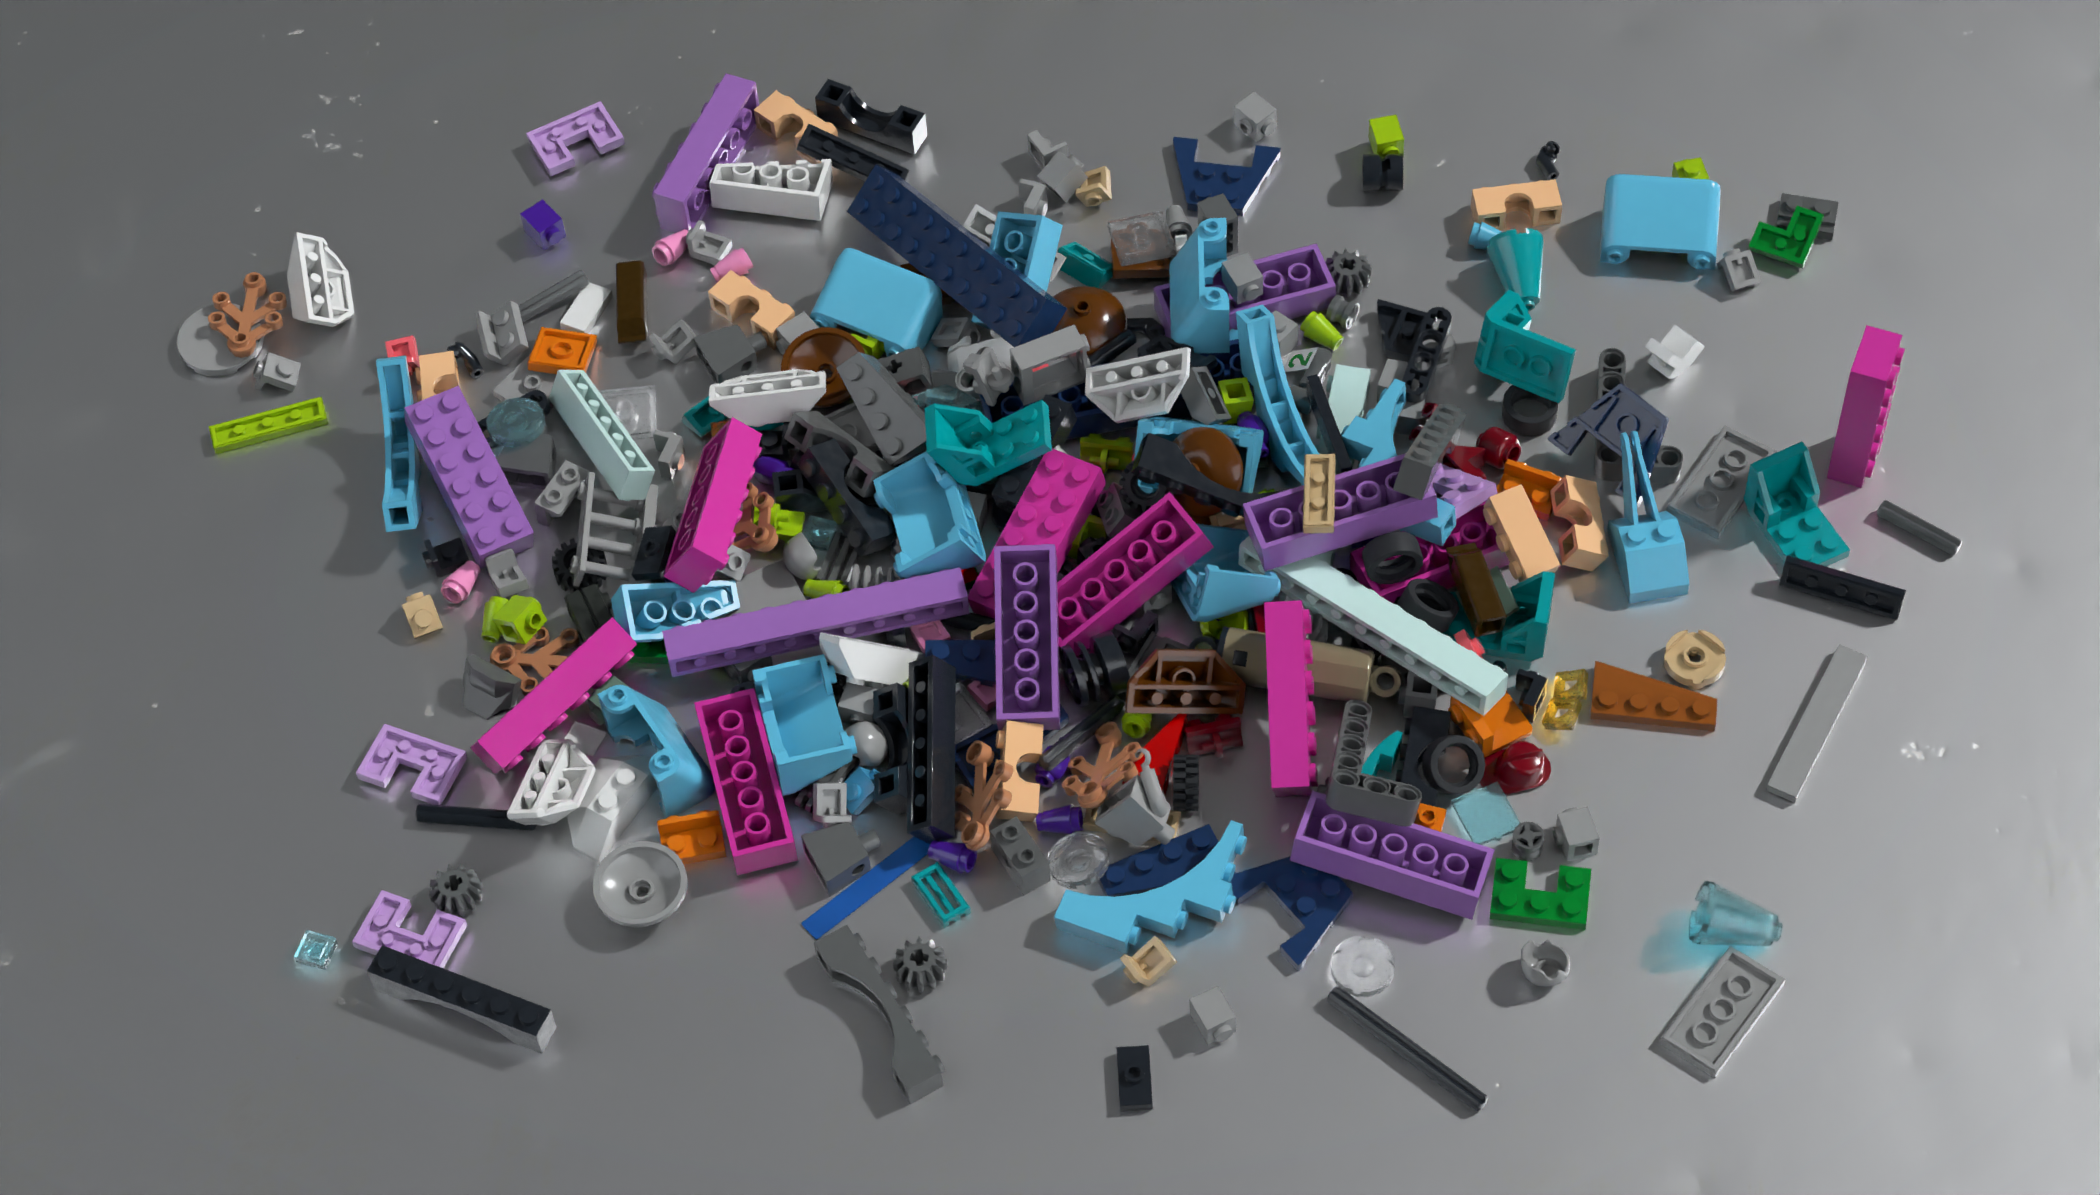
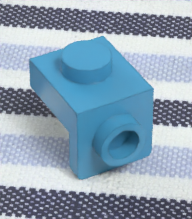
[844,766,880,816]

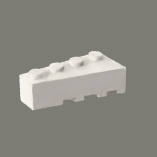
[709,159,833,221]

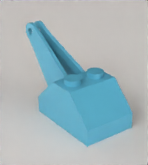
[1607,431,1690,604]

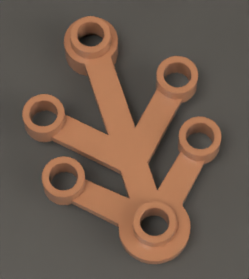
[208,272,287,358]
[732,482,778,553]
[490,626,580,696]
[1061,722,1144,809]
[955,740,1013,851]

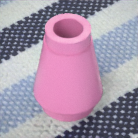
[652,229,688,266]
[710,247,754,282]
[441,561,481,604]

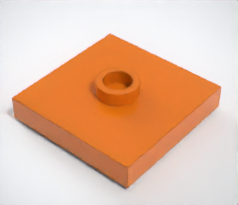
[527,327,597,374]

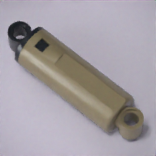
[1188,626,1402,703]

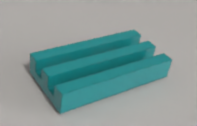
[911,862,971,928]

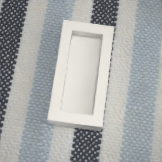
[560,282,613,334]

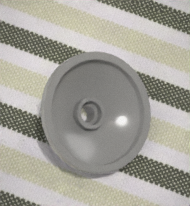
[593,841,688,927]

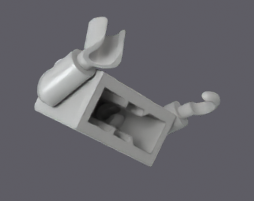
[1095,748,1175,846]

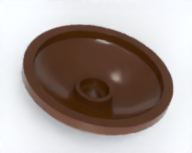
[1053,286,1126,356]
[781,327,865,408]
[1173,427,1243,517]

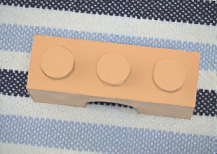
[754,90,838,164]
[1471,179,1562,230]
[708,270,795,350]
[415,351,460,402]
[1550,475,1609,572]
[994,720,1044,822]

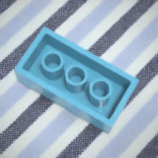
[971,211,1063,330]

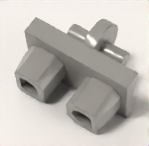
[963,348,1013,406]

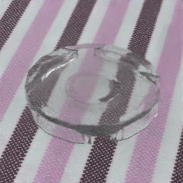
[1047,832,1110,889]
[1331,935,1395,997]

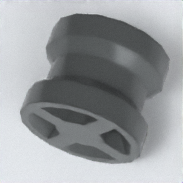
[1326,294,1360,329]
[1511,822,1544,861]

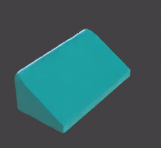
[1057,242,1113,289]
[681,396,728,438]

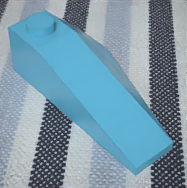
[611,580,740,642]

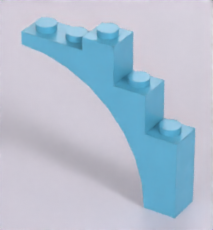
[1236,304,1319,485]
[376,356,423,532]
[1341,379,1456,546]
[1054,820,1247,954]

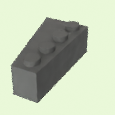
[836,352,927,467]

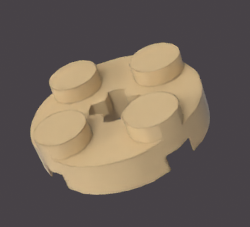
[1663,630,1726,690]

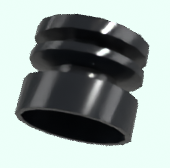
[1059,630,1130,707]

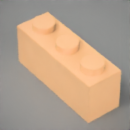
[1483,484,1560,582]

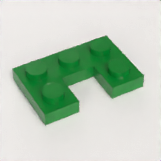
[1490,857,1591,930]

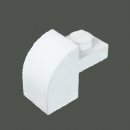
[1645,324,1705,379]

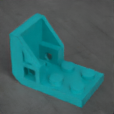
[1474,290,1576,403]
[924,400,1052,486]
[1744,441,1850,567]
[1442,571,1555,662]

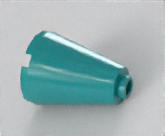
[1487,228,1544,311]

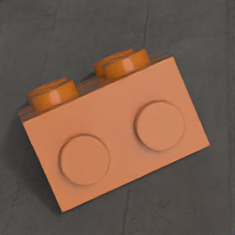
[1448,690,1533,758]

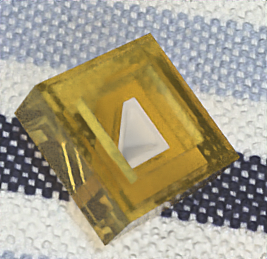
[1553,669,1588,704]
[1542,698,1582,730]

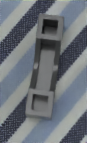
[784,411,895,498]

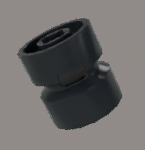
[1362,154,1403,191]

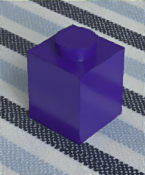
[520,199,566,251]

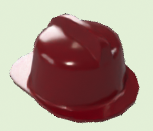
[1480,741,1551,795]

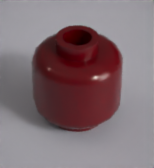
[1476,427,1521,470]

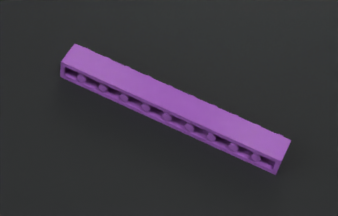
[662,567,970,677]

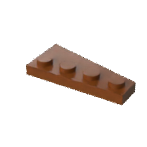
[1590,661,1717,731]

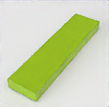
[209,397,329,454]

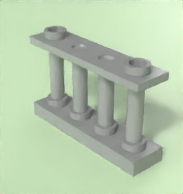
[570,472,659,587]

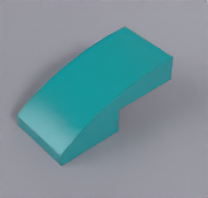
[1361,731,1403,777]

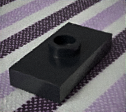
[631,525,676,581]
[1116,1045,1153,1111]

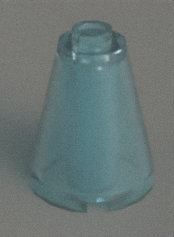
[1689,881,1783,946]

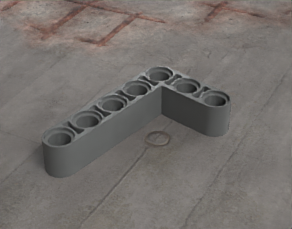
[1594,348,1683,485]
[1325,700,1422,826]

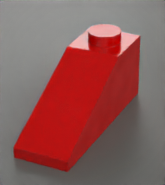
[1122,714,1187,797]

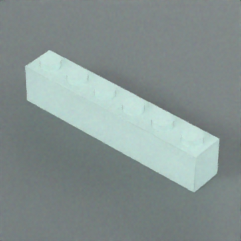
[549,370,655,501]

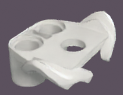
[947,330,1014,399]

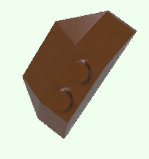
[1125,649,1246,714]

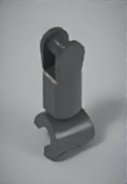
[1290,348,1332,415]

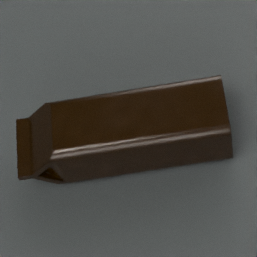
[616,260,648,344]
[1446,542,1507,637]

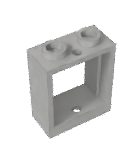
[1009,325,1091,406]

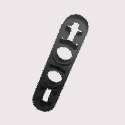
[1402,307,1452,403]

